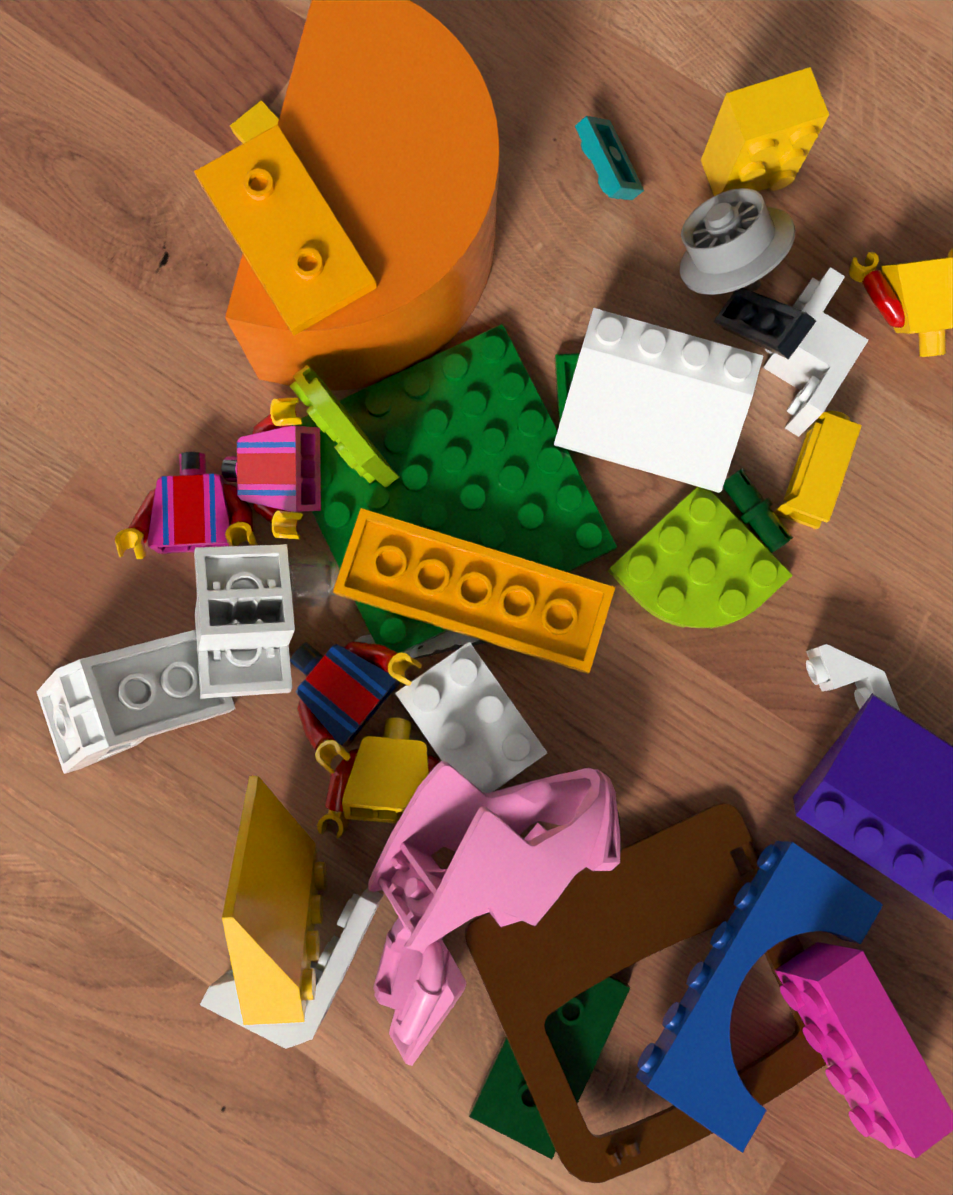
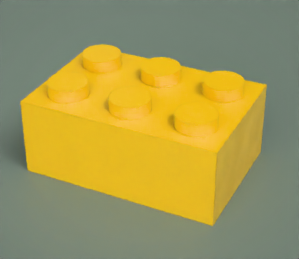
[701,67,829,196]

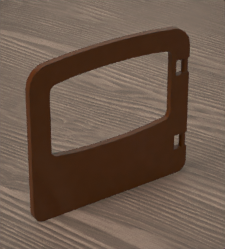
[464,803,826,1184]

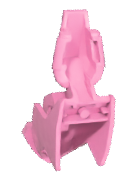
[368,761,620,1066]

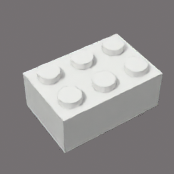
[395,642,547,793]

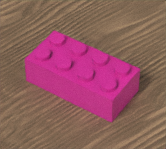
[775,942,953,1159]

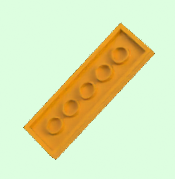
[333,508,615,674]

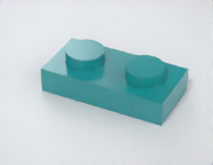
[575,116,644,200]

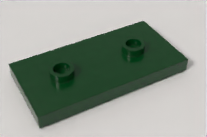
[469,976,630,1160]

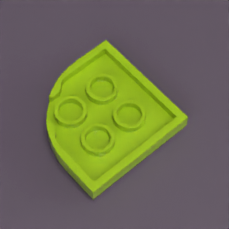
[290,364,399,488]
[608,487,793,629]

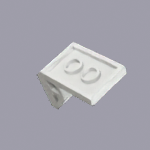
[37,630,236,774]
[200,888,384,1049]

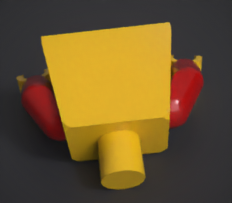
[849,248,953,357]
[317,718,440,839]

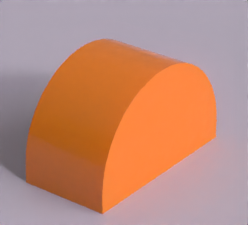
[225,0,499,391]

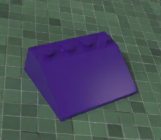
[793,693,953,920]

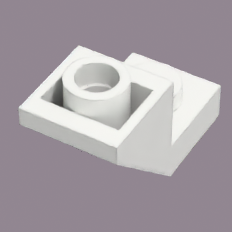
[806,644,900,711]

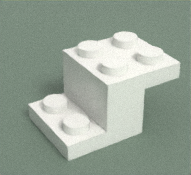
[763,267,868,437]
[194,544,295,699]

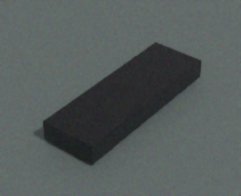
[714,288,816,360]

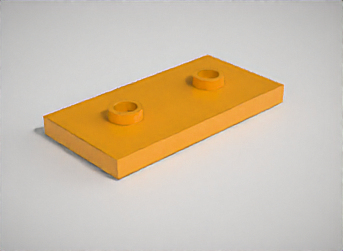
[194,124,377,336]

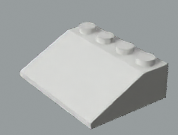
[554,308,763,493]

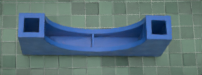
[635,841,883,1153]

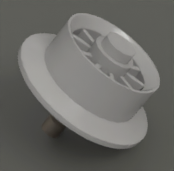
[680,188,796,294]

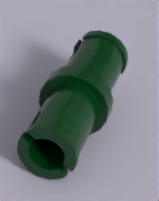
[723,468,794,553]

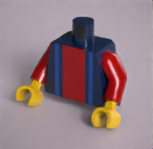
[290,641,422,774]

